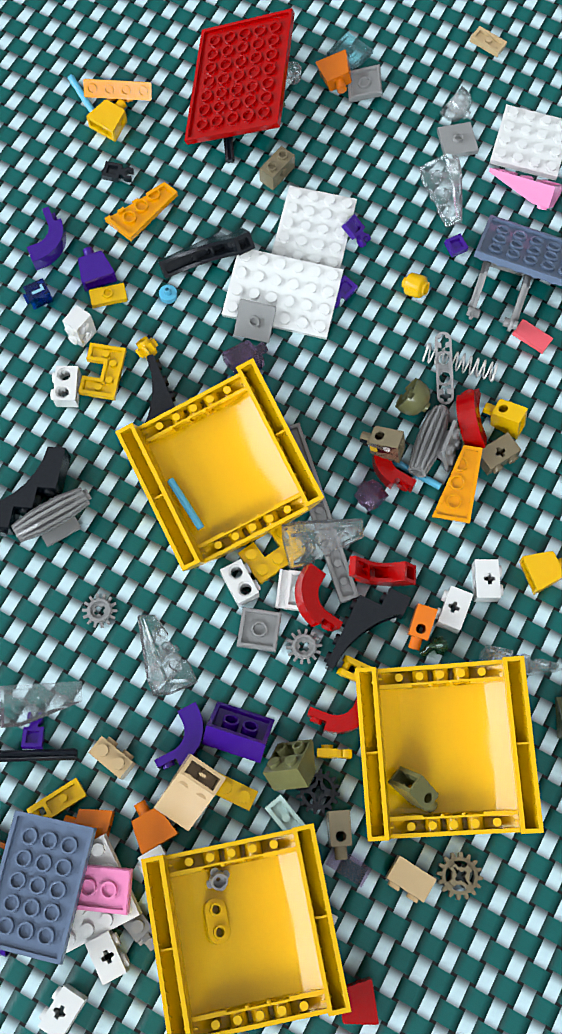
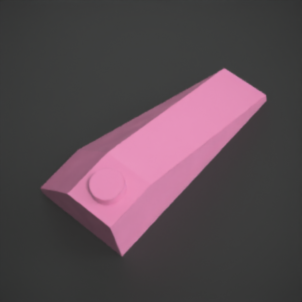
[489,167,562,210]

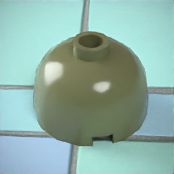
[395,378,431,416]

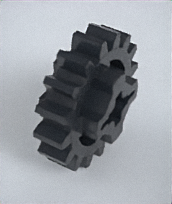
[295,768,340,815]

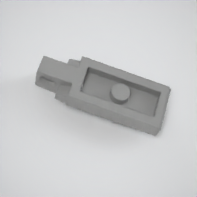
[122,912,154,951]

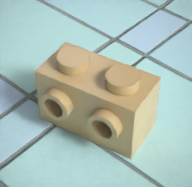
[88,736,136,780]
[385,855,437,903]

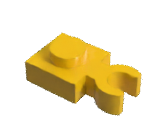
[316,745,352,759]

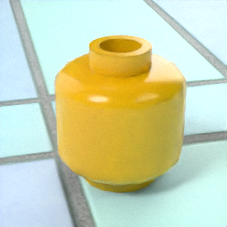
[402,273,430,298]

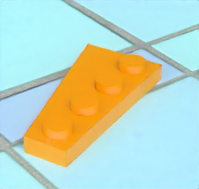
[105,182,178,241]
[432,445,483,524]

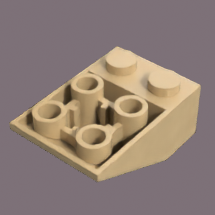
[154,754,226,831]

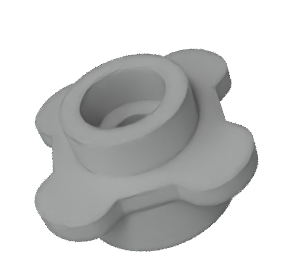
[206,867,230,891]

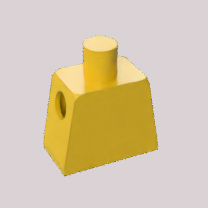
[86,99,127,142]
[482,399,528,439]
[519,551,562,595]

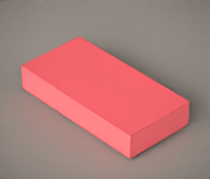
[512,319,553,354]

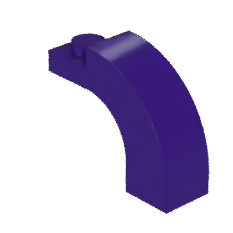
[27,207,66,271]
[154,702,204,770]

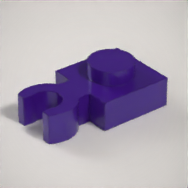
[341,214,371,248]
[335,275,358,309]
[21,713,45,749]

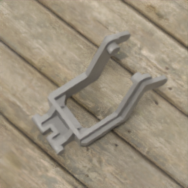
[466,261,532,332]

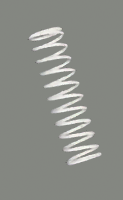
[422,343,498,382]

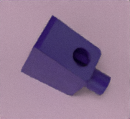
[78,247,117,292]

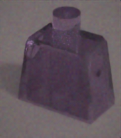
[222,340,268,375]

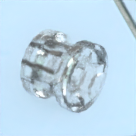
[286,62,301,85]

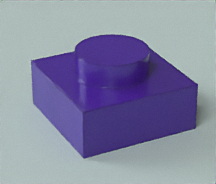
[444,233,469,258]

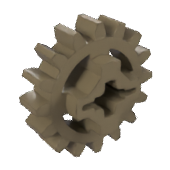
[436,852,483,900]

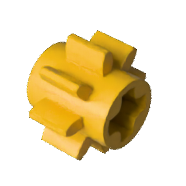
[135,336,159,359]

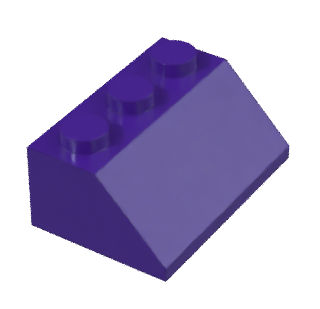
[202,701,275,763]

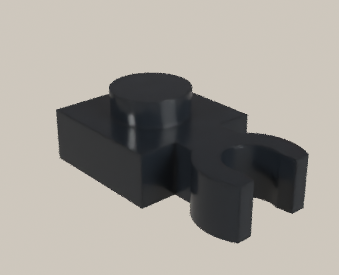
[101,161,134,183]

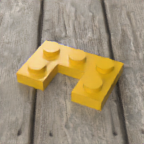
[78,342,127,401]
[238,524,307,585]

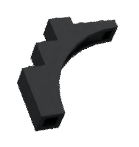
[0,447,71,537]

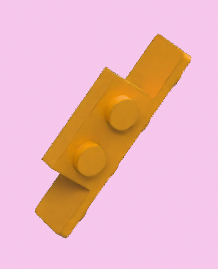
[83,79,152,102]

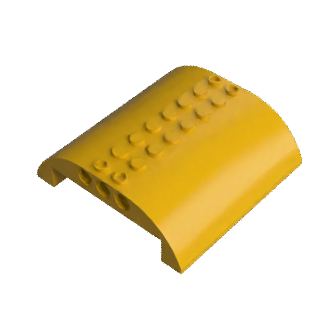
[115,358,324,571]
[355,656,544,841]
[141,823,351,1034]

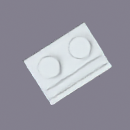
[275,569,301,611]

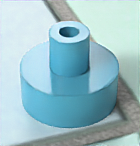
[159,285,177,304]

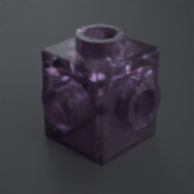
[354,479,389,512]

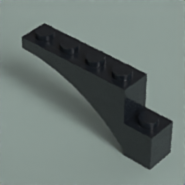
[157,228,255,279]
[145,354,176,423]
[323,588,411,672]

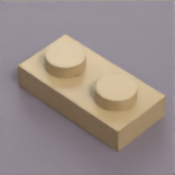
[470,26,507,57]

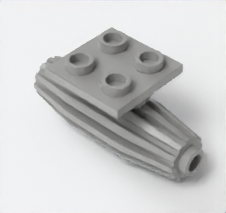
[408,404,462,478]
[11,487,92,547]

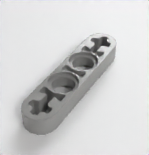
[435,332,454,405]

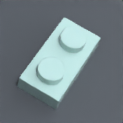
[265,794,305,831]

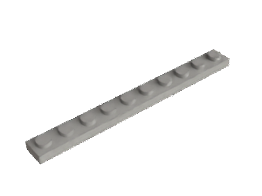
[288,423,359,604]

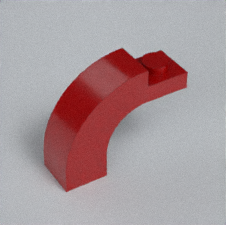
[456,388,487,448]
[372,454,417,493]
[349,556,416,586]
[295,563,343,632]
[307,698,359,734]

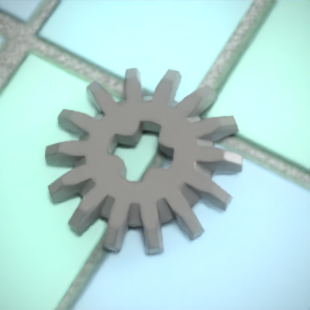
[82,593,117,628]
[286,629,322,664]

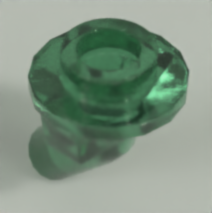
[419,636,448,657]

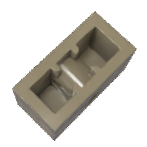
[259,146,295,190]
[480,432,521,475]

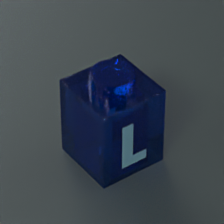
[23,278,53,310]

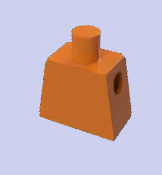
[316,50,352,94]
[407,603,438,651]
[131,800,179,855]
[64,809,115,839]

